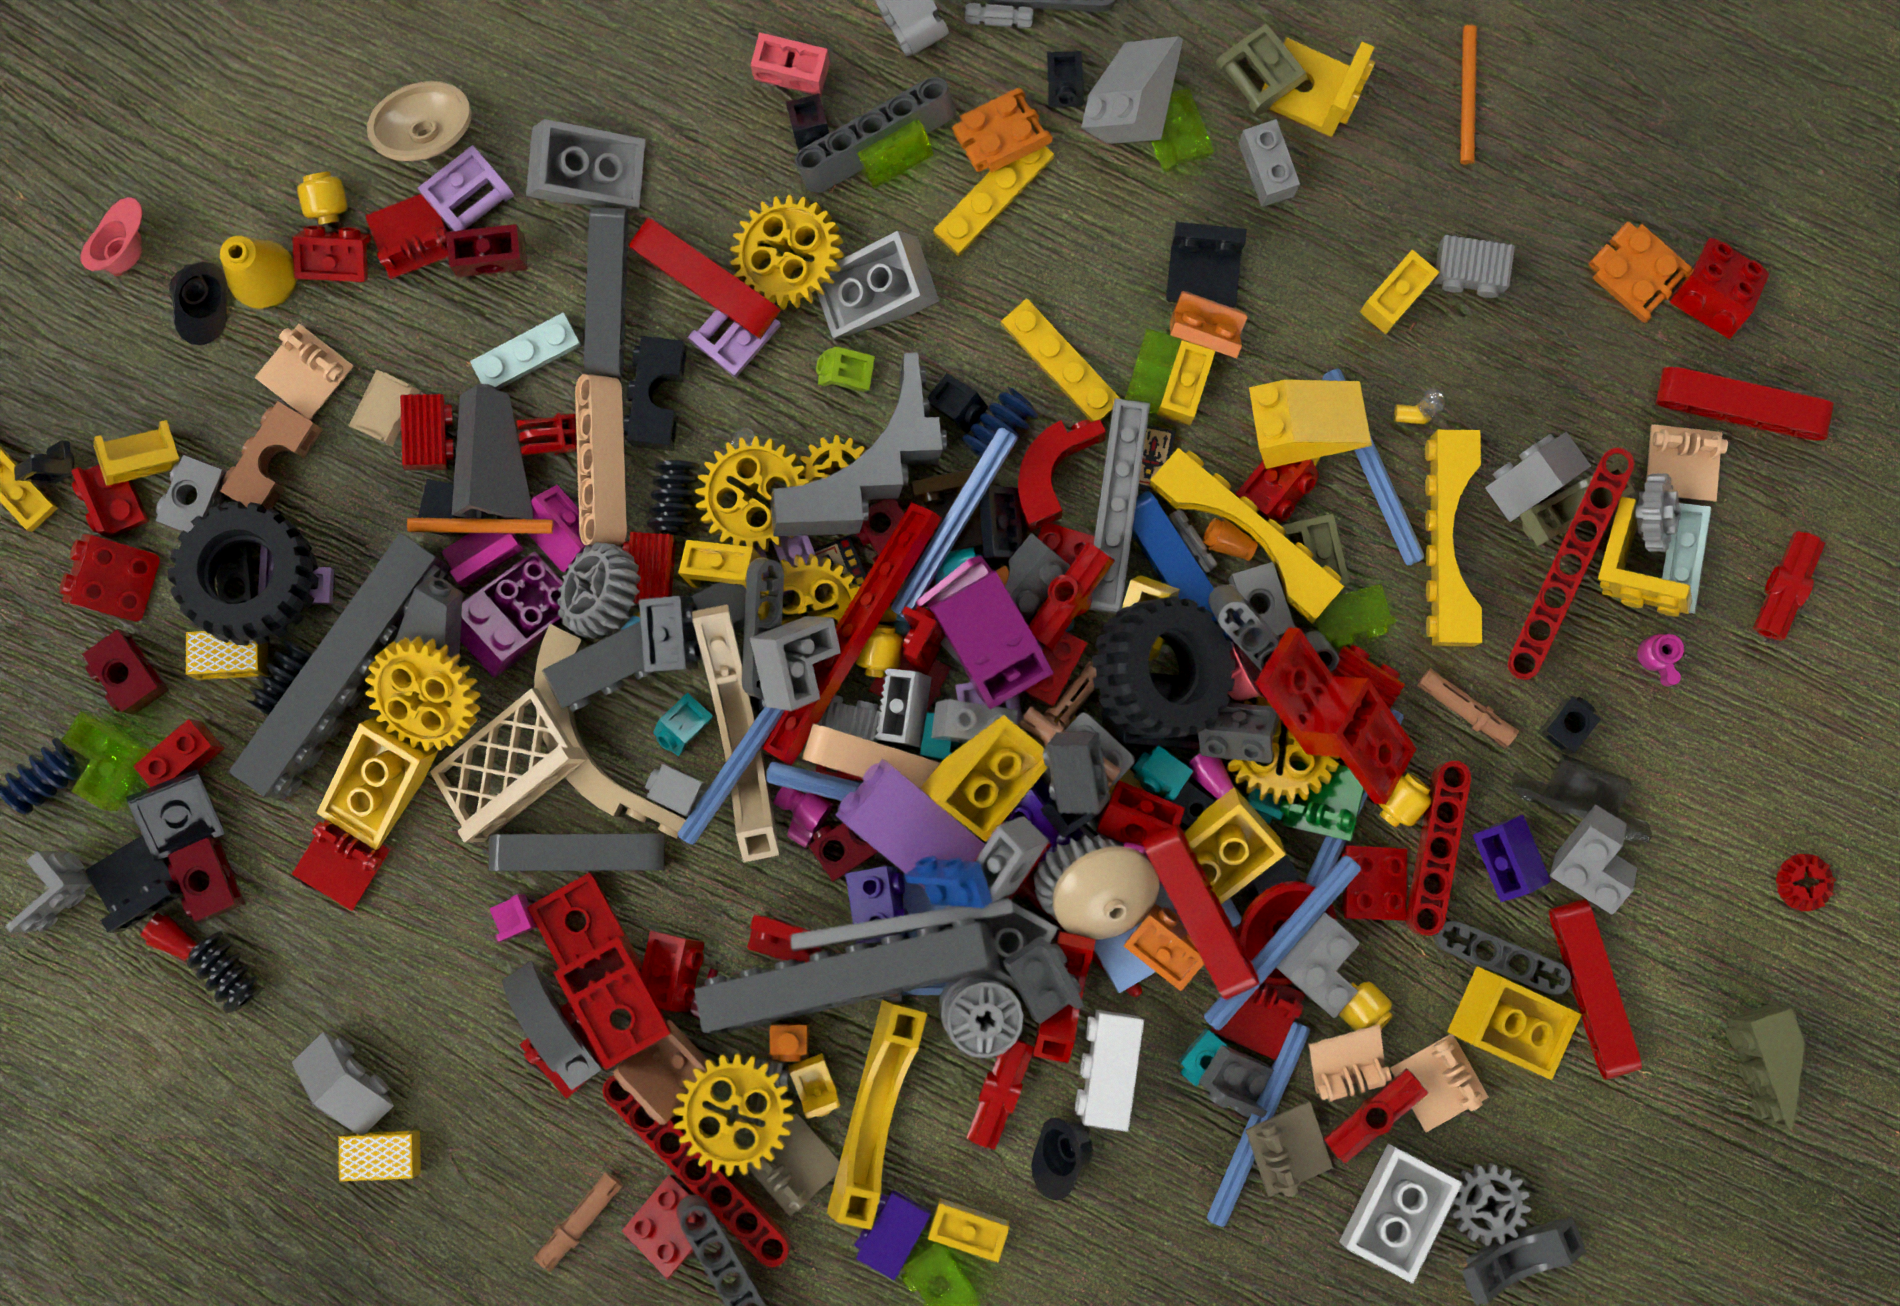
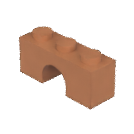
[220,401,323,510]

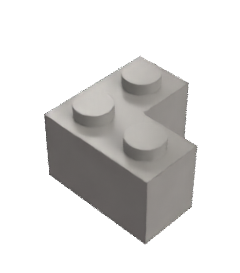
[1485,432,1591,522]
[750,616,841,711]
[1550,805,1637,915]
[1276,912,1360,1019]
[292,1032,394,1135]

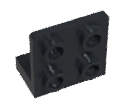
[1166,222,1247,308]
[86,835,183,933]

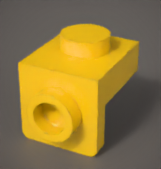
[788,1054,840,1119]

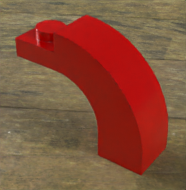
[1018,419,1106,531]
[1033,932,1096,1064]

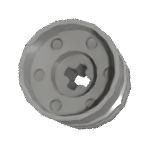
[938,973,1023,1058]

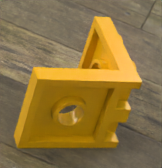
[1261,37,1375,137]
[1598,496,1692,617]

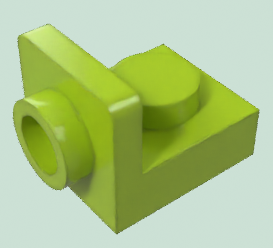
[816,346,875,392]

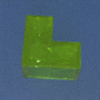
[61,710,153,811]

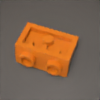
[1169,291,1247,358]
[1124,904,1204,991]

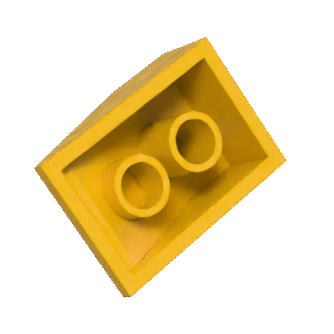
[1249,380,1372,469]
[316,715,438,850]
[920,715,1048,842]
[1184,787,1286,904]
[1447,966,1582,1080]

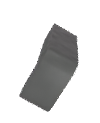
[1208,584,1339,683]

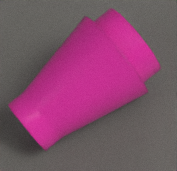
[1188,753,1234,800]

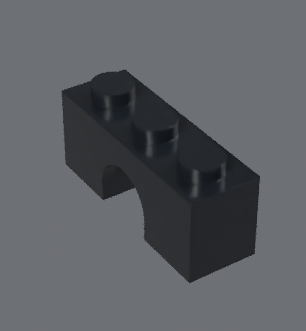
[623,336,688,451]

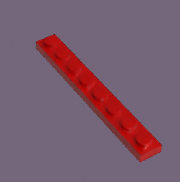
[762,502,942,766]

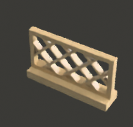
[430,688,587,843]

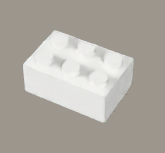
[1075,1009,1144,1132]
[1339,1144,1462,1283]

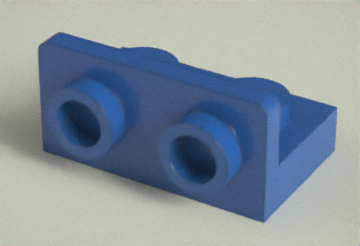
[904,856,993,908]

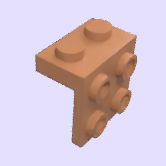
[613,1019,708,1125]

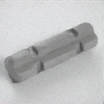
[965,3,1033,28]
[1168,509,1217,574]

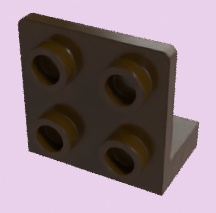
[912,468,983,551]

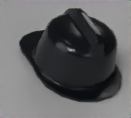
[169,262,227,345]
[1031,1118,1093,1200]

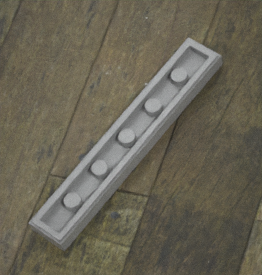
[1088,398,1150,614]
[791,898,1013,951]

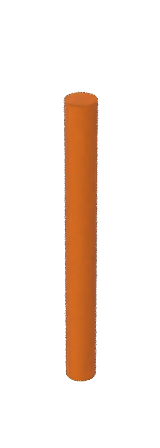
[1460,25,1477,164]
[407,518,554,534]

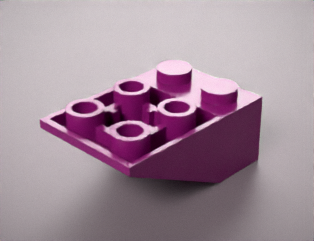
[460,551,563,678]
[931,570,1053,710]

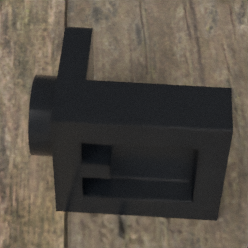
[1047,51,1084,107]
[786,94,829,152]
[927,373,988,434]
[14,440,75,483]

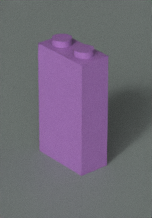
[836,759,986,889]

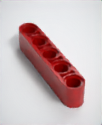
[628,217,781,339]
[1655,367,1834,441]
[1406,761,1471,936]
[1143,824,1260,1000]
[1549,898,1642,1080]

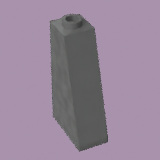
[452,384,533,519]
[395,575,463,685]

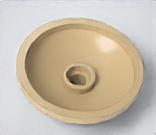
[367,81,472,162]
[1052,846,1159,940]

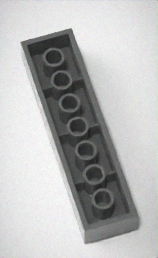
[228,533,450,799]
[694,918,1001,1034]

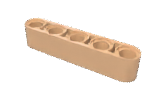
[575,374,627,547]
[802,724,940,797]

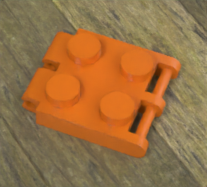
[952,88,1053,173]
[1588,221,1693,323]

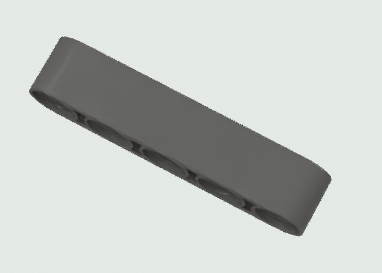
[795,77,956,193]
[584,208,629,377]
[488,834,665,871]
[676,1195,767,1306]

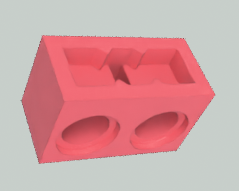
[750,32,830,96]

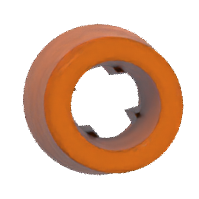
[1202,517,1258,561]

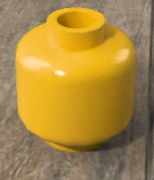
[297,171,348,225]
[855,624,903,678]
[1379,773,1431,827]
[1339,981,1393,1031]

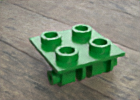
[1280,761,1364,841]

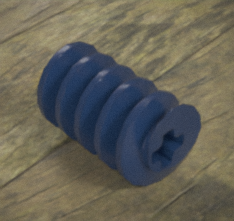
[962,387,1039,459]
[0,738,80,815]

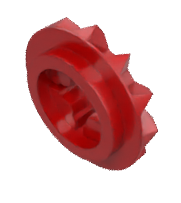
[1776,854,1836,911]

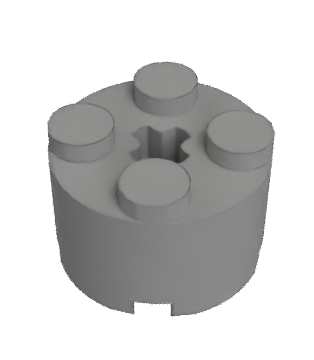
[874,0,950,57]

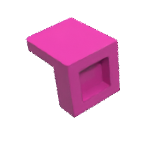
[489,894,537,942]

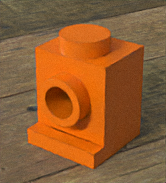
[770,1023,809,1062]

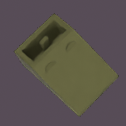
[1727,1005,1805,1130]

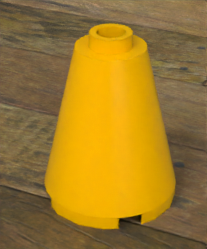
[220,236,297,309]

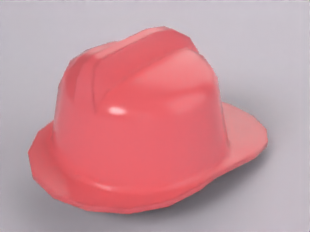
[80,197,143,277]
[1227,642,1264,701]

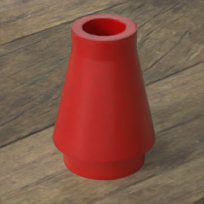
[140,912,198,961]

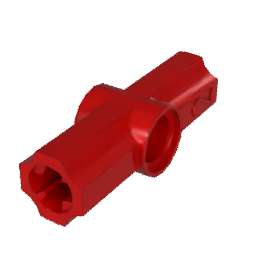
[1753,531,1825,641]
[1028,542,1115,649]
[966,1039,1035,1150]
[1324,1068,1429,1164]

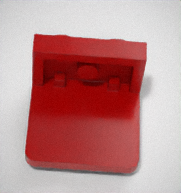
[1669,238,1769,339]
[59,534,160,622]

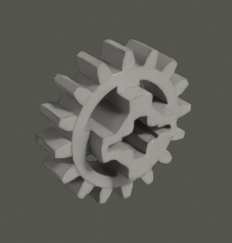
[1636,473,1681,552]
[1449,1163,1531,1246]

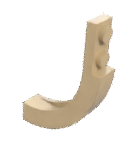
[692,604,779,863]
[534,624,687,839]

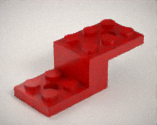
[1255,628,1417,805]
[527,872,672,1070]

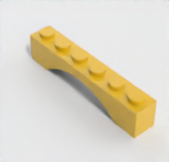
[1425,429,1482,647]
[1149,448,1344,624]
[827,999,927,1230]

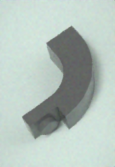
[502,960,602,1090]
[1462,1217,1586,1305]

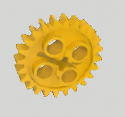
[730,195,844,310]
[695,436,811,552]
[758,554,860,665]
[365,636,481,751]
[1226,696,1340,804]
[673,1053,794,1176]

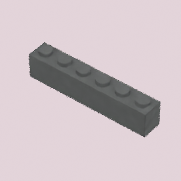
[542,582,746,712]

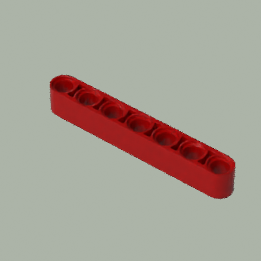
[1508,448,1634,680]
[602,1075,791,1267]

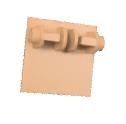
[255,323,354,420]
[1646,424,1728,502]
[1309,1025,1392,1102]
[1389,1034,1489,1133]

